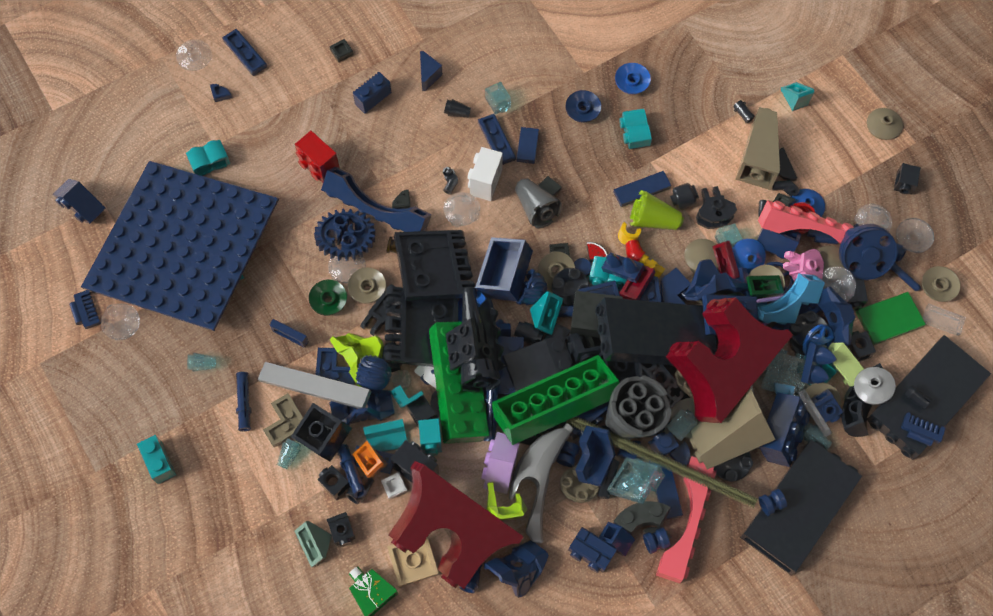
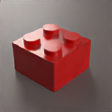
[294,130,340,183]

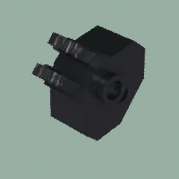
[696,186,737,229]

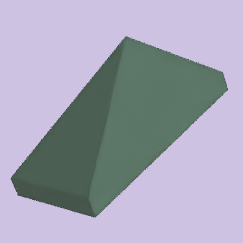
[294,521,332,567]

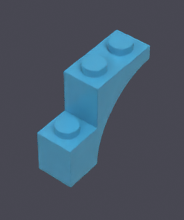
[757,273,825,325]

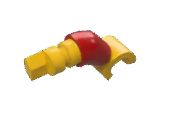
[618,222,665,279]

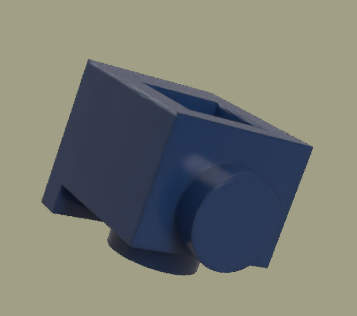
[811,389,843,423]
[647,432,679,456]

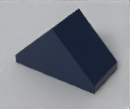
[420,51,443,91]

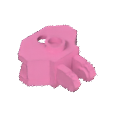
[783,249,824,282]

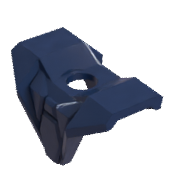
[684,259,748,301]
[818,286,856,346]
[329,390,395,426]
[484,540,549,598]

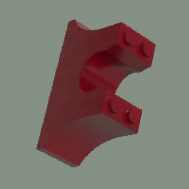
[666,297,793,423]
[388,461,524,589]

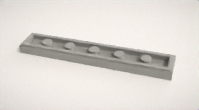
[258,362,371,409]

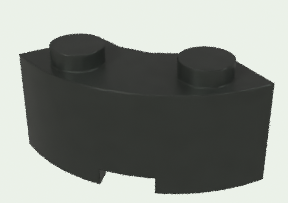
[613,501,670,535]

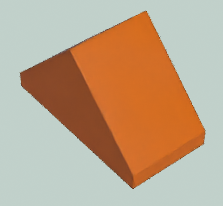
[352,441,388,478]

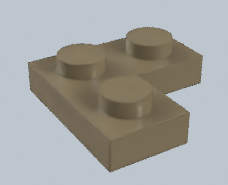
[263,393,303,448]

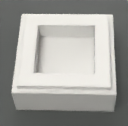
[381,472,408,500]

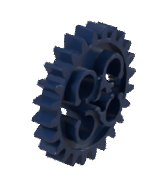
[314,208,376,261]

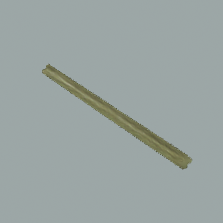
[566,416,758,508]

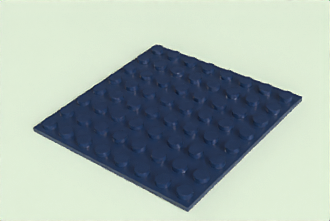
[81,161,279,331]

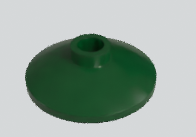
[309,279,347,316]

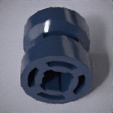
[556,441,580,468]
[758,489,787,516]
[643,527,670,554]

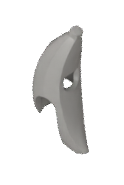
[509,423,573,543]

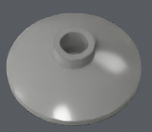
[854,367,896,405]

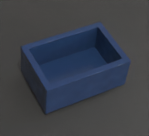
[475,237,533,301]
[759,392,810,467]

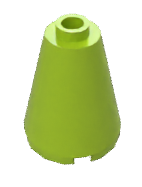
[630,190,684,230]

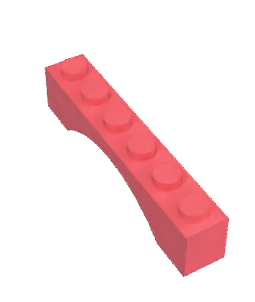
[758,200,859,244]
[656,456,716,583]

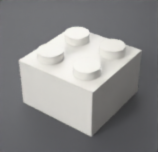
[467,147,503,201]

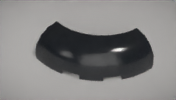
[841,363,883,437]

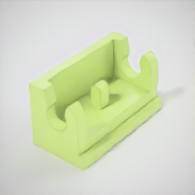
[828,343,864,386]

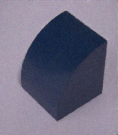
[599,522,635,556]

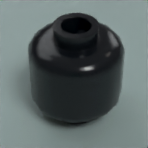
[670,183,699,210]

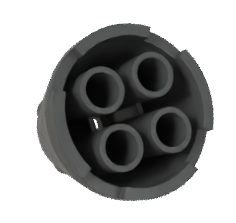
[605,376,671,440]

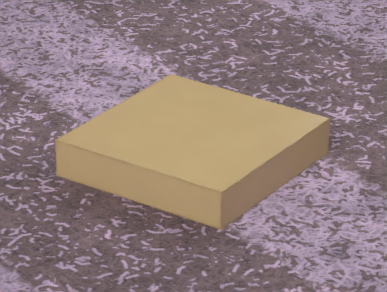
[387,537,439,587]

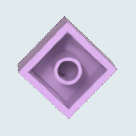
[481,432,520,494]

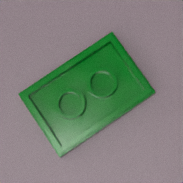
[856,292,926,346]

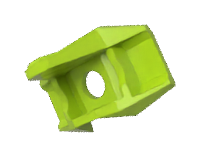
[330,333,384,388]
[487,482,527,521]

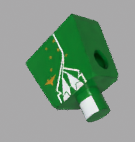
[349,566,398,616]

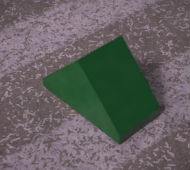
[746,275,784,300]

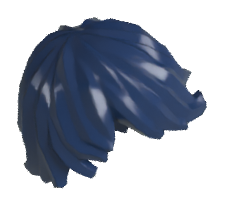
[515,269,548,306]
[356,355,392,391]

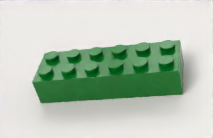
[429,322,489,444]
[492,355,619,445]

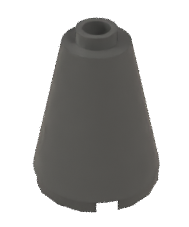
[515,179,562,229]

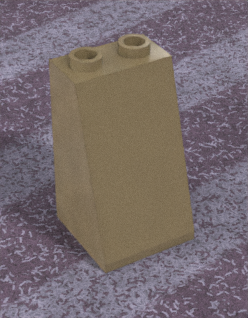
[735,107,780,190]
[690,387,775,469]

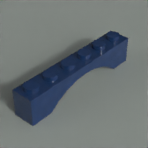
[321,167,432,232]

